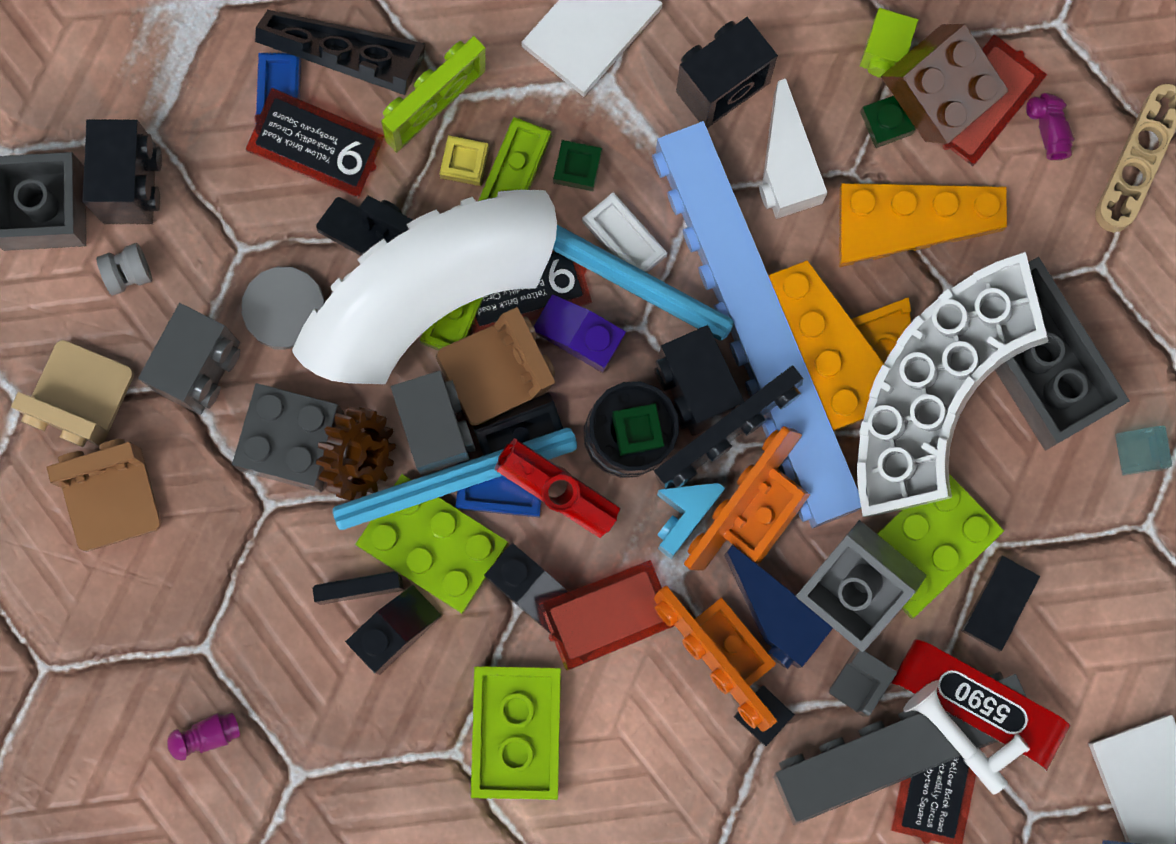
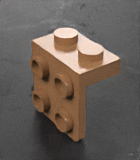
[436,307,556,425]
[46,439,161,552]

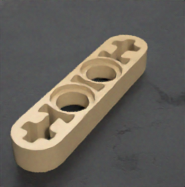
[1095,84,1176,232]

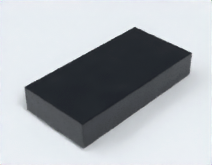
[961,556,1040,652]
[312,571,404,605]

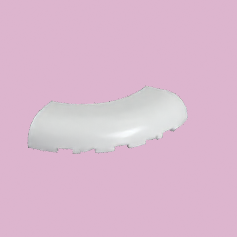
[292,190,557,384]
[857,252,1048,517]

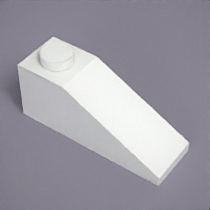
[759,79,827,219]

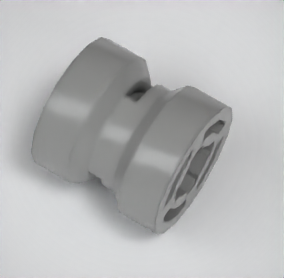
[96,243,152,296]

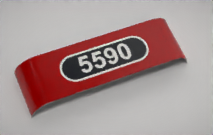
[890,639,1070,772]

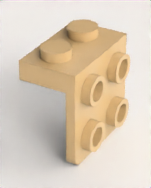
[11,340,134,447]

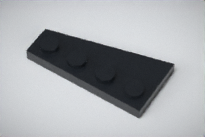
[255,10,426,95]
[654,365,804,489]

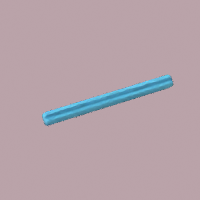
[553,225,734,340]
[332,428,577,530]

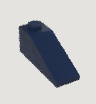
[724,545,833,669]

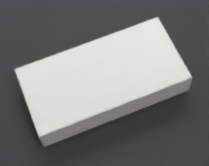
[582,192,667,273]

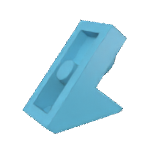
[657,483,725,559]

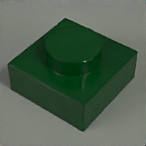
[860,95,916,149]
[553,140,602,192]
[612,404,664,456]

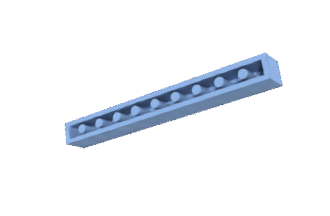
[652,121,861,529]

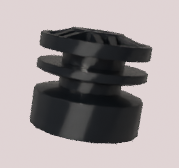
[583,381,679,478]

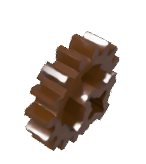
[316,407,396,501]

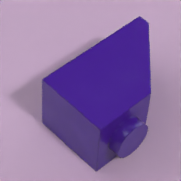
[533,294,626,373]

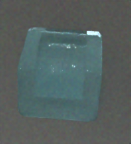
[1115,425,1172,476]

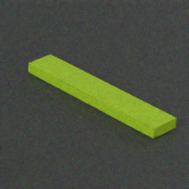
[419,117,552,351]

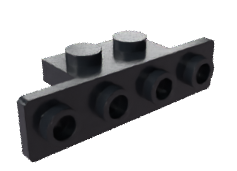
[316,195,413,256]

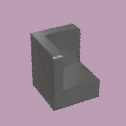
[829,649,897,717]

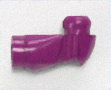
[1026,93,1075,161]
[167,712,240,761]

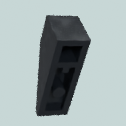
[484,543,592,662]

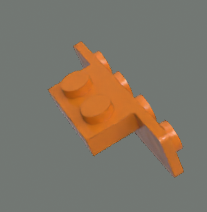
[684,426,810,571]
[653,585,777,732]

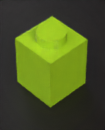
[859,7,919,78]

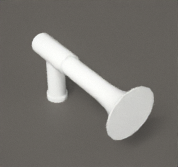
[903,680,1030,794]

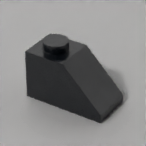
[345,585,442,675]

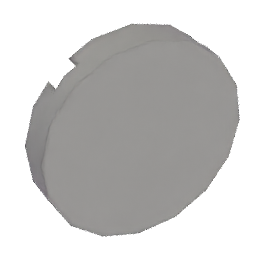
[241,267,325,350]

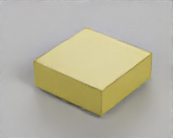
[439,135,489,186]

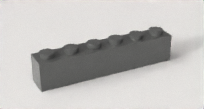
[773,672,1027,826]

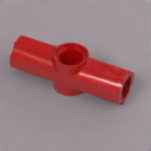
[494,438,621,538]

